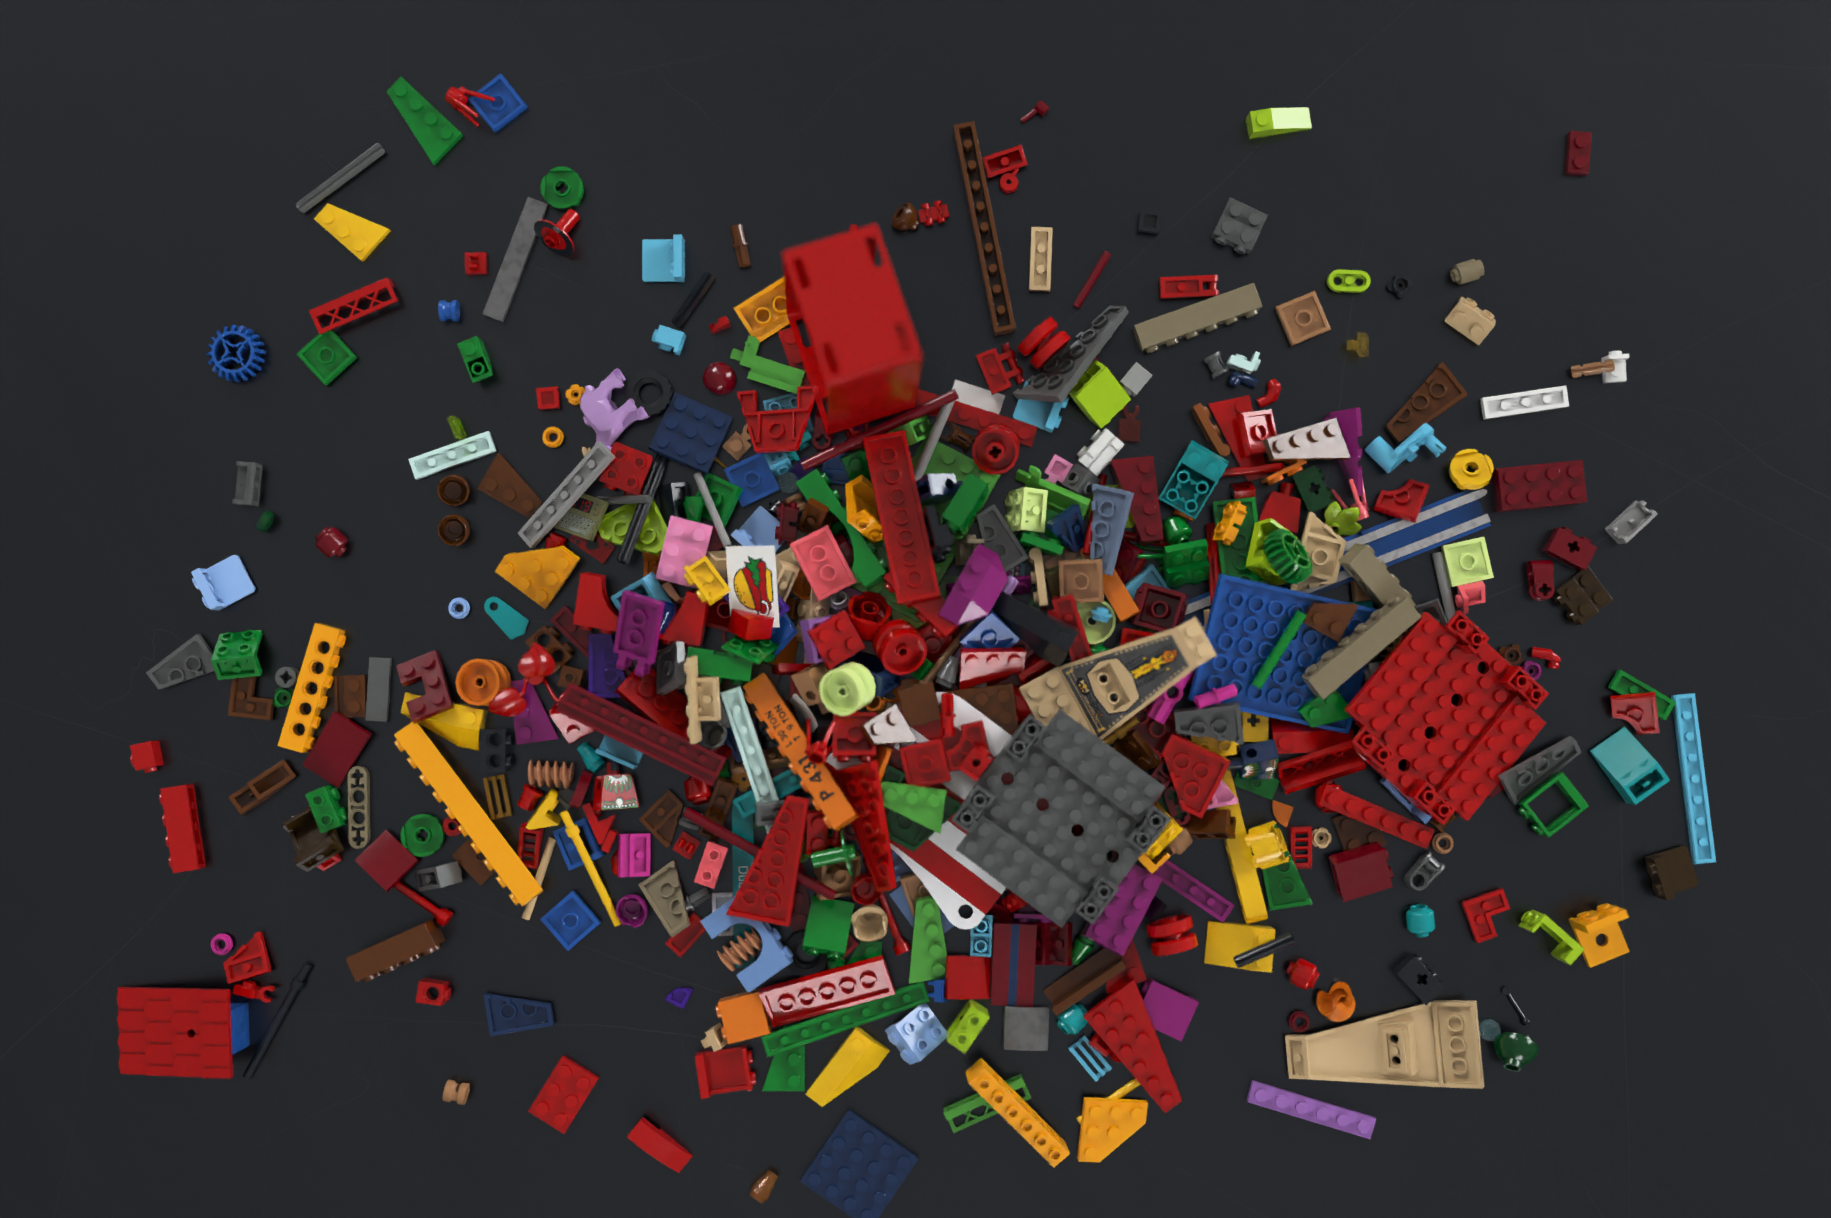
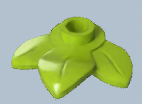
[1324,501,1362,536]

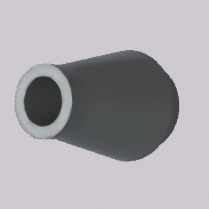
[935,655,960,689]

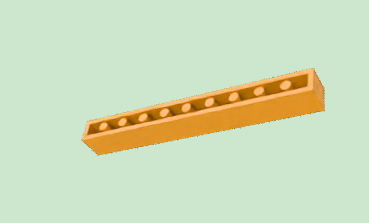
[394,722,543,907]

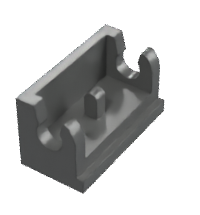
[232,461,263,507]

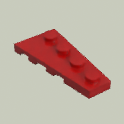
[1207,395,1268,482]

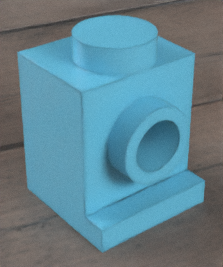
[652,325,686,356]

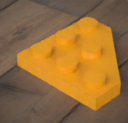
[495,546,581,609]
[1077,1097,1148,1163]

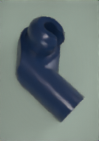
[1229,371,1259,388]

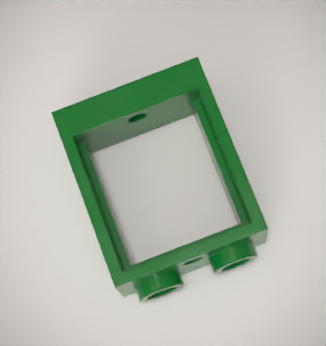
[942,473,989,535]
[1517,772,1589,838]

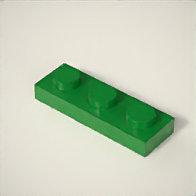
[1608,670,1676,720]

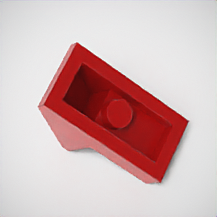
[582,801,617,845]

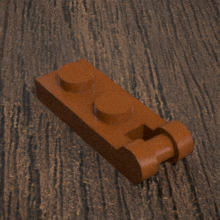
[1190,403,1230,458]

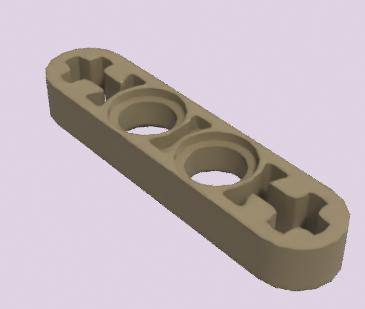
[348,766,371,849]

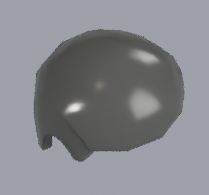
[698,720,727,750]

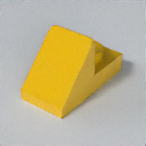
[525,787,561,830]

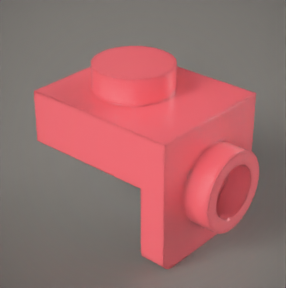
[1455,581,1486,614]

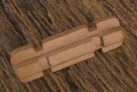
[1571,360,1615,378]

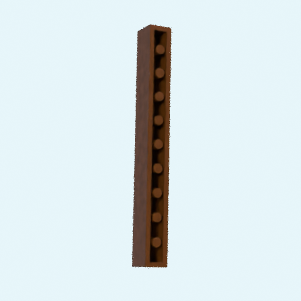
[953,121,1016,336]

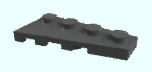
[1498,736,1582,805]

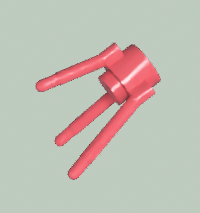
[1331,477,1369,521]

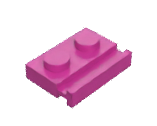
[618,833,651,877]

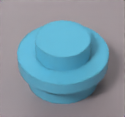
[1091,606,1112,622]

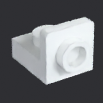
[1601,351,1629,383]

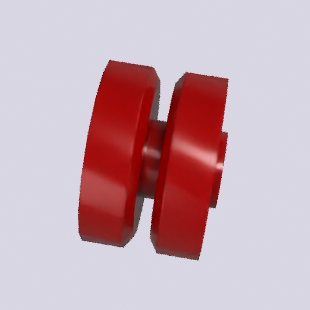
[1017,316,1071,370]
[972,423,1020,475]
[873,619,927,675]
[1145,914,1199,956]

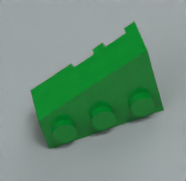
[686,647,753,686]

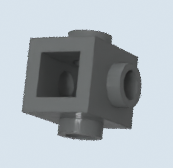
[1062,463,1100,498]

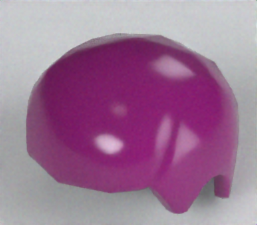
[616,894,648,928]

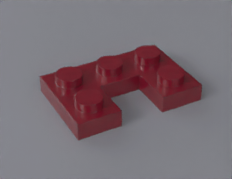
[396,650,454,724]

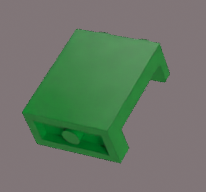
[802,895,854,960]

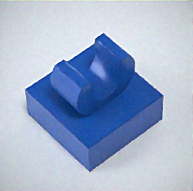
[928,978,952,1003]

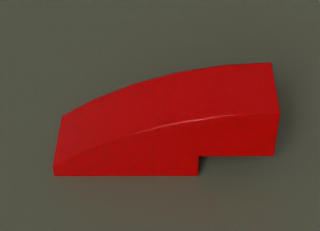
[627,1117,693,1173]

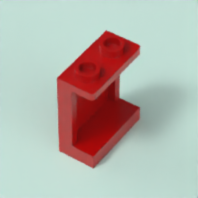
[695,1045,757,1099]

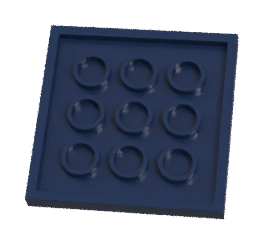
[800,1109,919,1218]

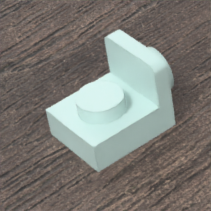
[1226,351,1261,375]

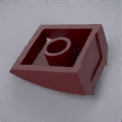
[1130,583,1189,632]

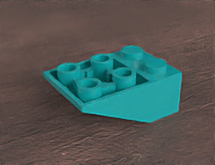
[1159,440,1229,519]
[1590,727,1670,805]

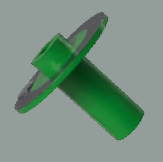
[811,829,857,876]

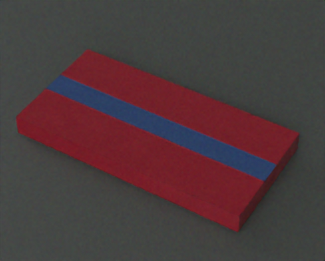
[990,921,1037,1007]

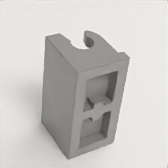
[1605,500,1658,544]

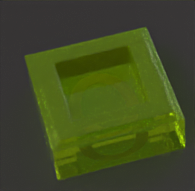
[447,415,467,440]

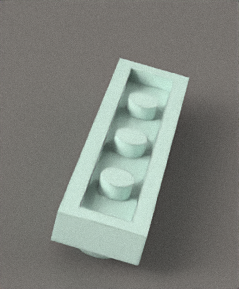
[408,431,497,480]

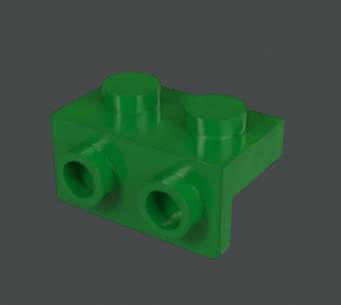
[306,785,348,833]

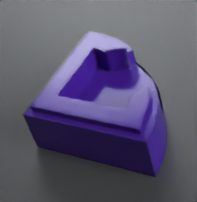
[665,987,693,1009]

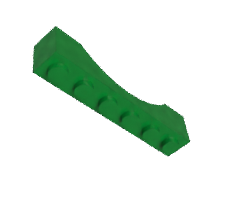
[796,469,889,591]

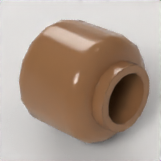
[1164,824,1193,855]

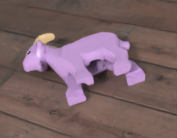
[580,368,649,457]

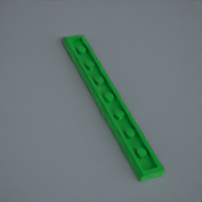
[761,982,930,1057]

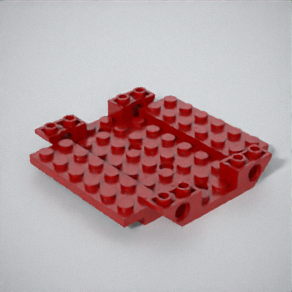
[1344,610,1549,825]

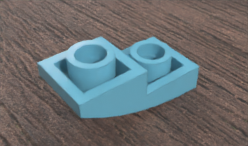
[970,914,993,957]

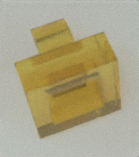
[1347,332,1369,357]

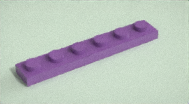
[1246,1080,1376,1139]

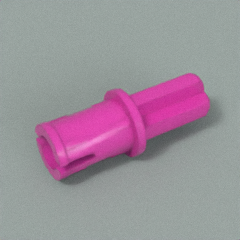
[1194,684,1238,709]

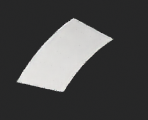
[789,693,818,733]

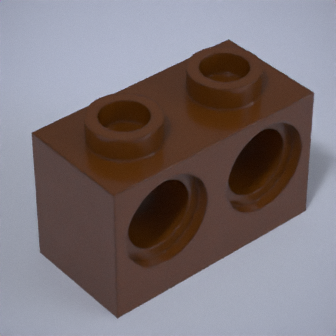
[525,625,575,674]

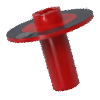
[534,209,580,256]

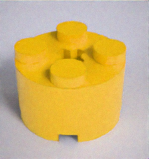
[1244,821,1289,870]

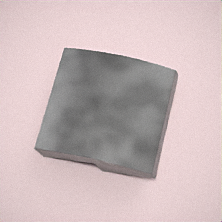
[1002,1006,1050,1051]

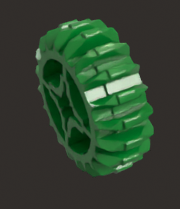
[1263,528,1313,585]

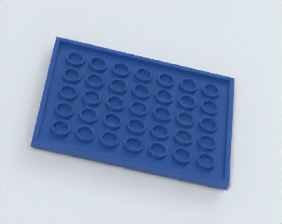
[1188,573,1378,734]

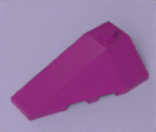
[1323,407,1362,497]

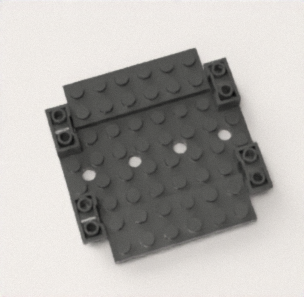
[952,709,1171,928]

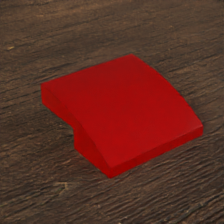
[945,955,991,1000]

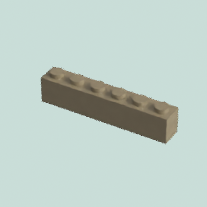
[1132,283,1262,353]
[1300,595,1421,700]

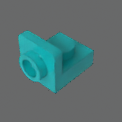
[786,431,812,463]

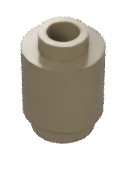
[1450,259,1484,285]

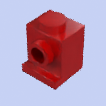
[958,745,992,781]

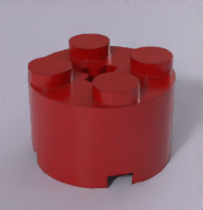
[847,591,891,642]

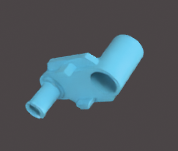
[1365,423,1447,473]

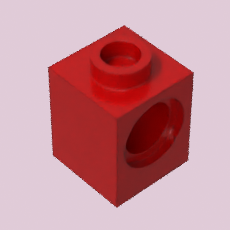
[416,978,451,1006]

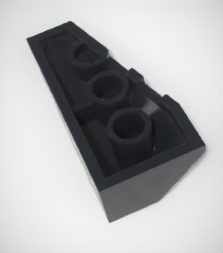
[992,591,1079,667]

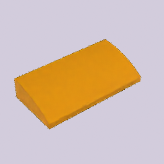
[733,276,790,343]

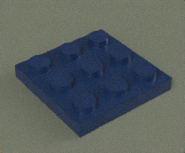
[649,392,733,475]

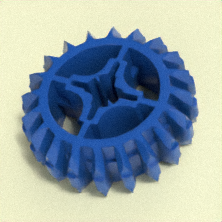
[206,325,266,382]

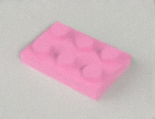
[656,515,713,589]

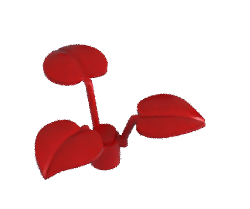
[489,643,564,717]

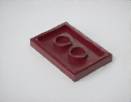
[302,711,372,788]

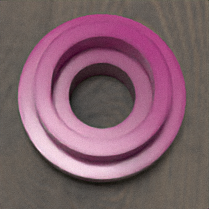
[211,933,233,955]

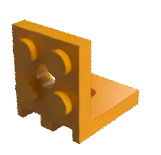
[1568,903,1630,968]

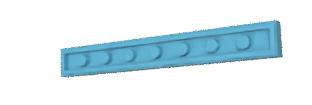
[1671,693,1716,865]

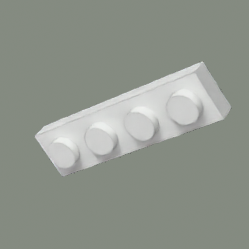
[1480,385,1569,420]

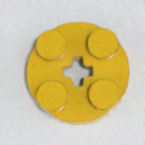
[1449,449,1494,490]

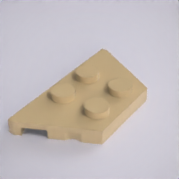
[1289,512,1346,591]

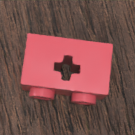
[694,839,730,889]

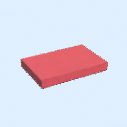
[789,525,857,602]

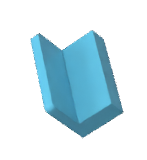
[595,735,644,769]

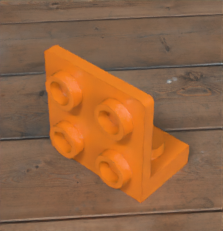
[1260,459,1307,486]

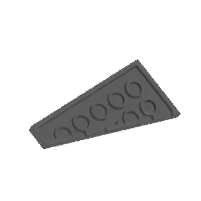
[1013,306,1129,403]

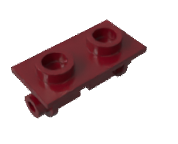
[775,500,799,545]

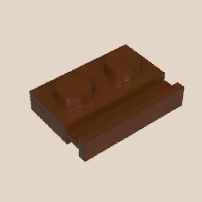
[334,675,367,718]

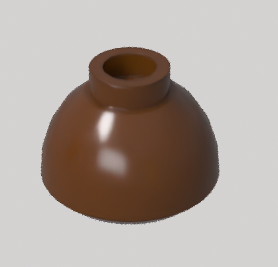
[891,202,920,231]

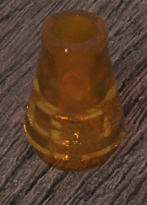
[749,1169,778,1204]

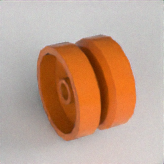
[455,658,512,706]

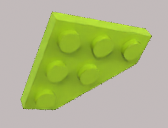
[598,498,668,556]

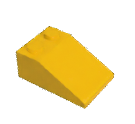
[1204,920,1275,973]

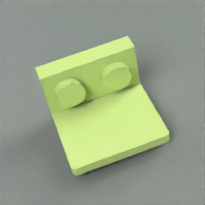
[1004,487,1048,533]

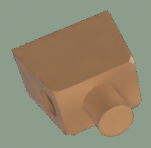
[791,662,832,714]

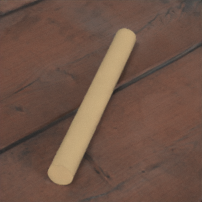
[522,837,556,920]

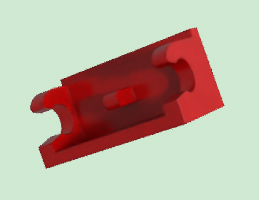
[1016,653,1062,685]

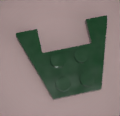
[884,764,962,852]

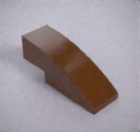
[228,759,296,816]

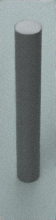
[597,495,652,505]

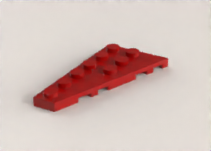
[1084,977,1182,1113]

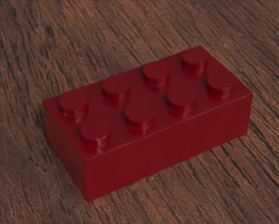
[1491,460,1587,513]

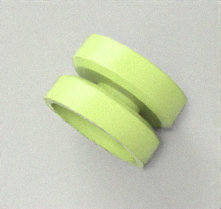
[1076,601,1116,644]
[819,662,876,716]

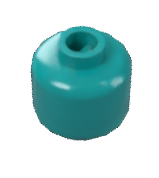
[1406,904,1435,937]
[1056,1004,1088,1035]

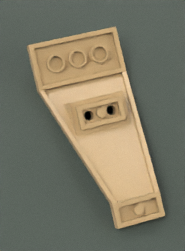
[1285,1000,1485,1089]

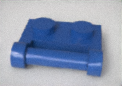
[553,817,605,871]

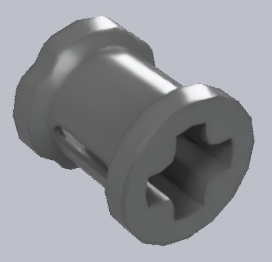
[1203,351,1230,379]

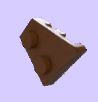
[1303,603,1358,642]

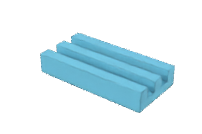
[1068,1034,1112,1082]

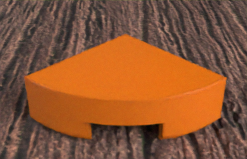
[1271,800,1294,827]

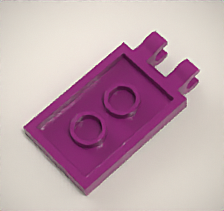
[613,590,665,677]

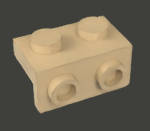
[1444,296,1496,345]

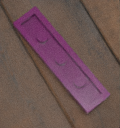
[1152,860,1235,923]

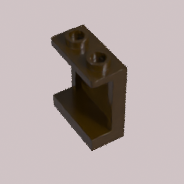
[282,806,344,872]

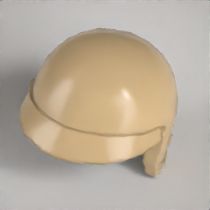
[851,904,888,942]

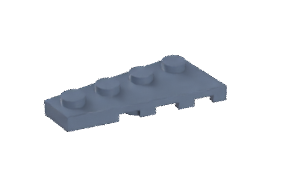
[1090,483,1134,576]

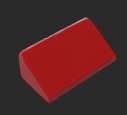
[982,145,1028,178]

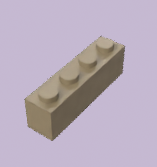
[1338,543,1416,609]

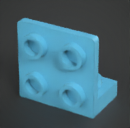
[642,234,685,282]

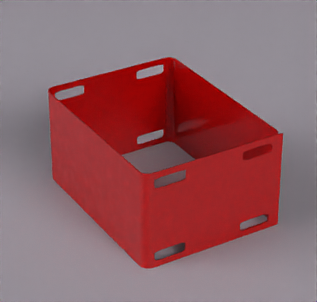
[782,223,923,435]

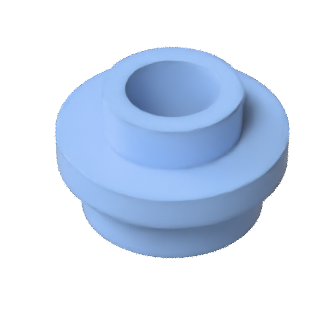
[448,598,470,619]

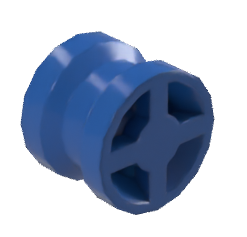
[438,300,460,321]

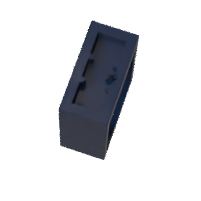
[836,651,902,697]

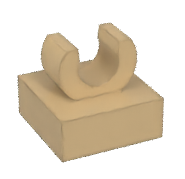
[701,1023,728,1052]

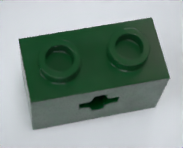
[1288,465,1333,515]

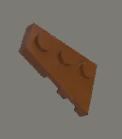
[477,452,544,519]

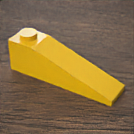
[401,692,489,751]
[805,1026,890,1107]

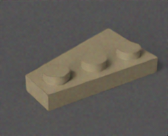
[638,860,690,937]

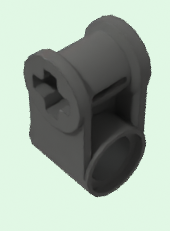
[1404,850,1445,891]

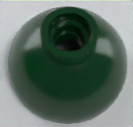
[1494,1032,1538,1072]

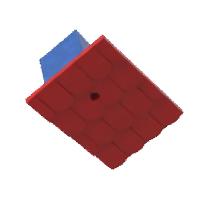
[117,987,250,1078]

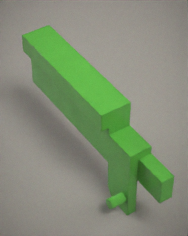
[730,335,806,394]
[1015,465,1091,522]

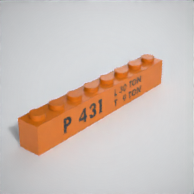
[743,672,859,831]

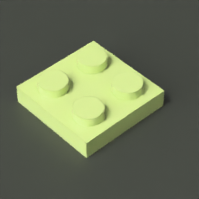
[1441,537,1494,587]

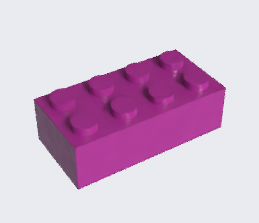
[1081,864,1163,956]

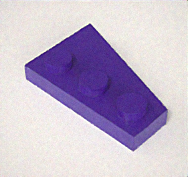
[589,634,625,698]

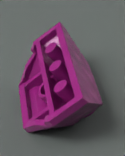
[938,544,1008,626]

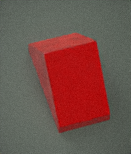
[728,609,774,640]

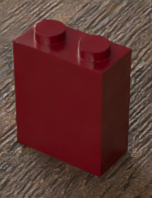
[1328,841,1394,902]

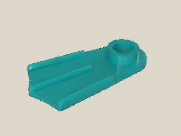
[484,597,529,640]

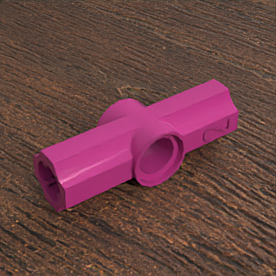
[1146,669,1195,724]

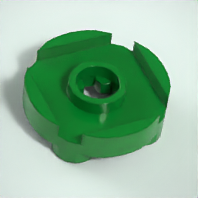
[540,166,584,210]
[401,814,445,857]

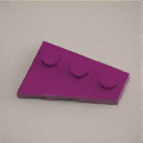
[511,680,560,745]

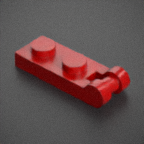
[1159,275,1219,300]

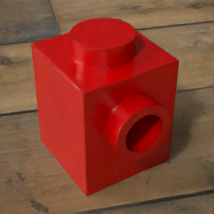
[130,740,164,773]

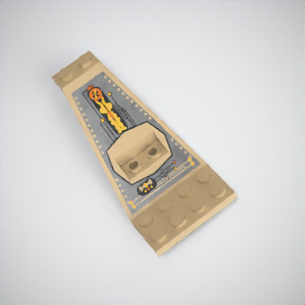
[1017,617,1217,740]

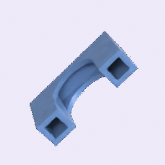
[700,897,794,993]

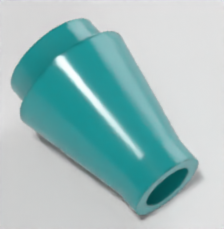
[577,742,606,774]

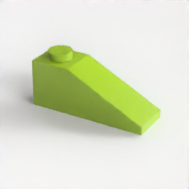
[1246,107,1312,139]

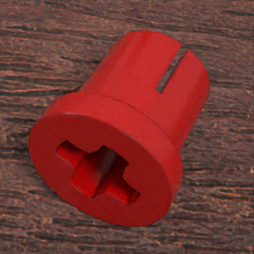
[517,783,544,812]

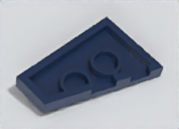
[483,993,555,1037]

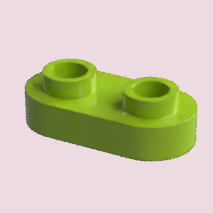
[1327,269,1371,293]

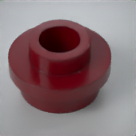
[1288,1011,1310,1033]

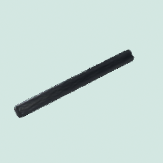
[617,453,669,565]

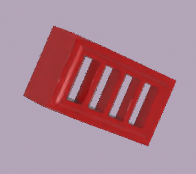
[518,822,544,870]
[1288,826,1312,869]

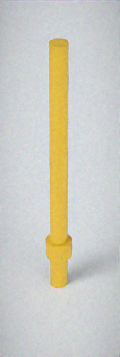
[560,810,622,927]

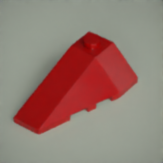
[1268,717,1354,754]

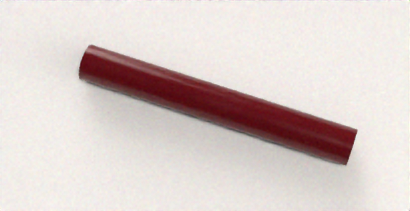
[1072,251,1111,309]

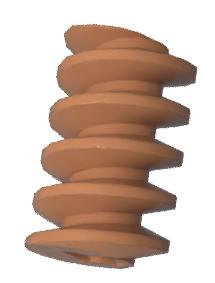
[528,759,575,789]
[717,926,762,971]

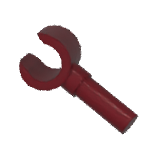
[1020,101,1049,123]

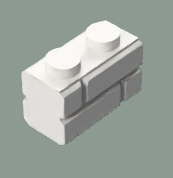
[1076,428,1125,476]

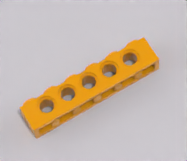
[277,623,346,753]
[965,1058,1070,1168]

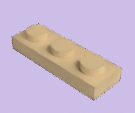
[1029,227,1053,292]

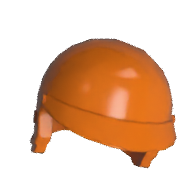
[1316,982,1356,1022]

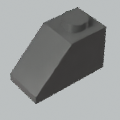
[414,861,463,892]

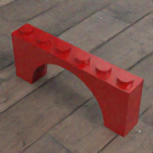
[573,572,709,648]

